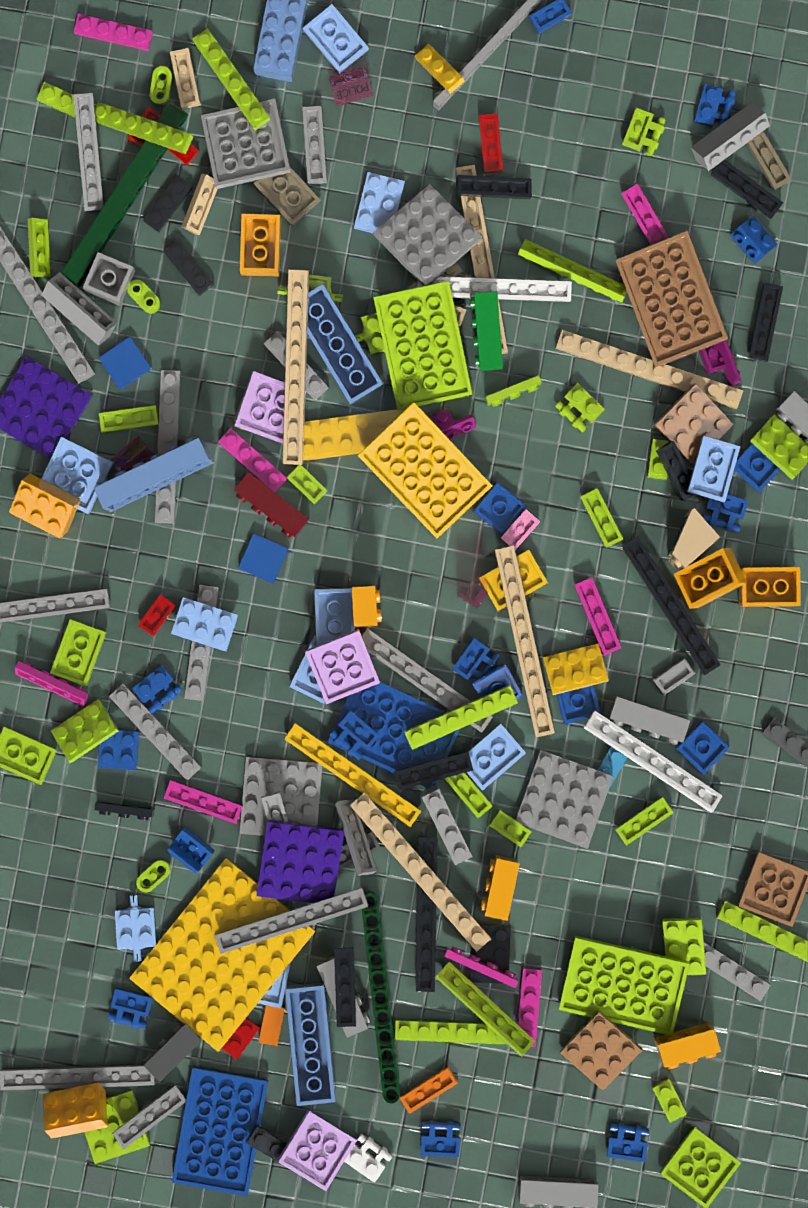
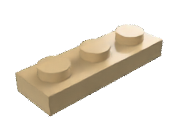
[170,48,201,109]
[181,174,217,235]

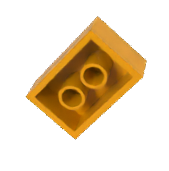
[240,214,281,277]
[9,474,81,538]
[674,548,747,609]
[739,567,801,607]
[352,586,382,627]
[481,855,520,921]
[654,1022,721,1069]
[43,1082,108,1138]

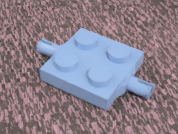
[115,895,156,961]

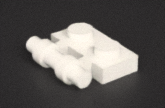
[344,1133,393,1183]

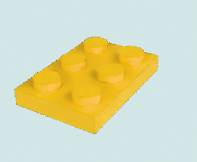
[479,550,548,611]
[543,643,609,695]

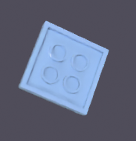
[41,437,114,514]

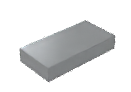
[653,658,696,695]

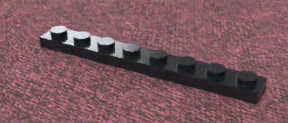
[621,536,721,675]
[416,836,438,992]

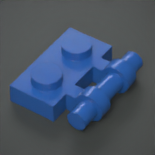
[694,84,736,127]
[703,495,748,532]
[452,638,500,680]
[132,665,182,714]
[330,711,380,760]
[108,988,153,1029]
[421,1120,461,1157]
[606,1122,649,1162]

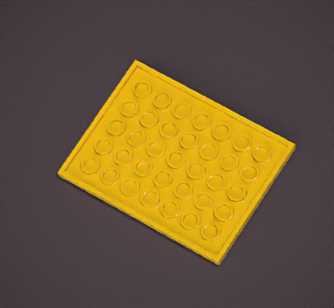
[129,858,316,1052]

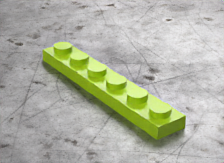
[192,28,270,130]
[95,102,193,154]
[518,239,627,303]
[404,685,518,750]
[716,900,808,962]
[436,962,535,1057]
[395,1019,507,1044]

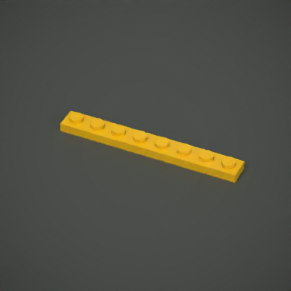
[285,723,421,827]

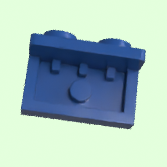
[731,216,778,264]
[167,827,215,874]

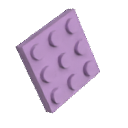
[233,371,306,444]
[305,629,380,704]
[277,1110,357,1191]

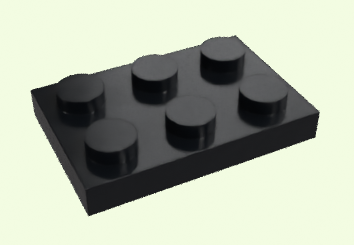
[470,924,511,984]

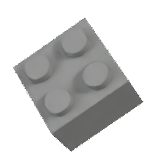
[83,252,135,306]

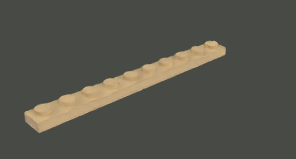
[456,165,508,354]
[283,269,309,465]
[556,330,743,409]
[495,546,554,737]
[350,792,491,952]

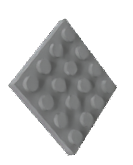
[201,99,291,189]
[373,184,482,286]
[516,750,614,849]
[240,757,322,836]

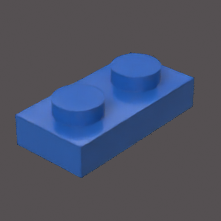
[529,0,572,34]

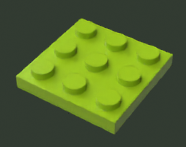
[85,1089,151,1164]
[659,1126,741,1208]

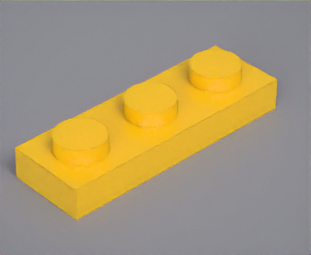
[415,44,464,94]

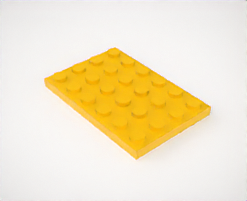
[358,402,492,538]

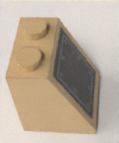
[668,508,720,570]

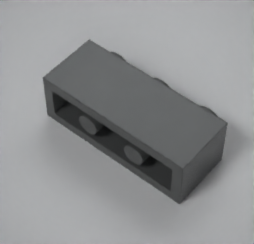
[143,1023,202,1082]

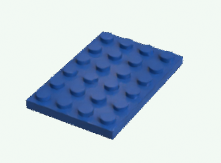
[328,682,460,788]
[172,1066,269,1196]

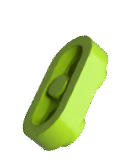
[150,66,173,106]
[127,280,160,314]
[136,860,171,893]

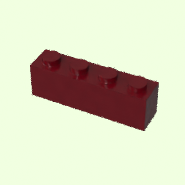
[234,472,310,538]

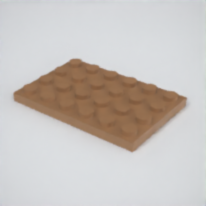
[615,231,728,367]

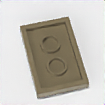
[254,167,321,227]

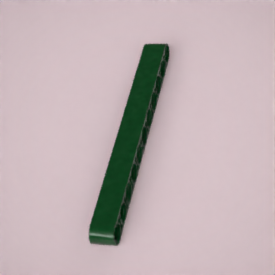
[61,103,188,288]
[362,891,400,1104]

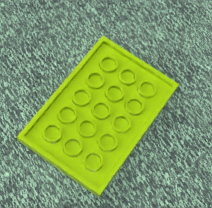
[373,281,472,411]
[559,936,690,1036]

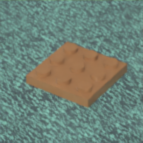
[653,384,734,465]
[737,852,808,927]
[560,1010,642,1090]

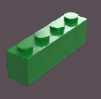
[470,291,503,371]

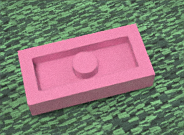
[501,510,540,550]

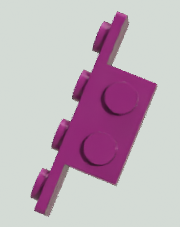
[699,340,741,387]
[427,408,476,440]

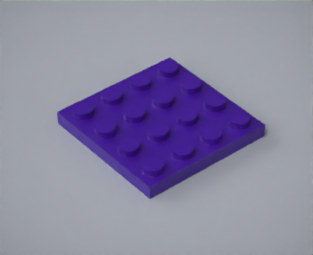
[0,356,92,459]
[256,820,344,903]

